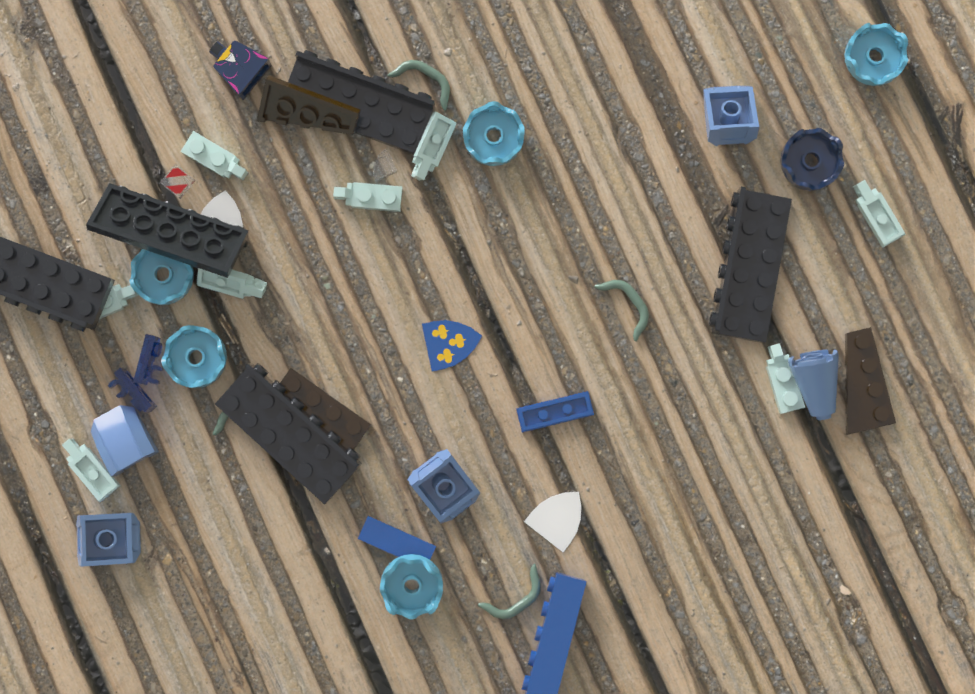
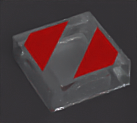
[160,164,196,199]

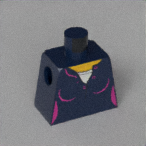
[209,40,272,100]

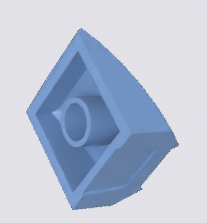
[703,85,759,146]
[91,405,159,477]
[408,449,480,523]
[76,513,141,567]

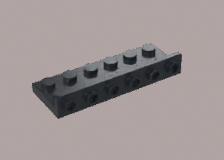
[288,50,435,155]
[86,183,249,278]
[709,186,792,343]
[0,237,115,332]
[215,363,362,505]

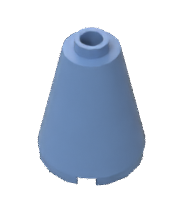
[788,350,839,420]

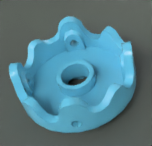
[844,23,908,86]
[463,101,525,166]
[129,249,194,305]
[161,325,227,388]
[380,554,443,619]

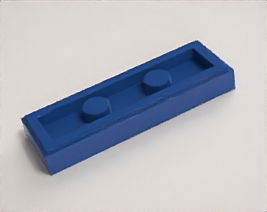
[516,391,594,433]
[358,516,436,560]

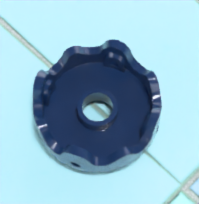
[780,128,844,191]

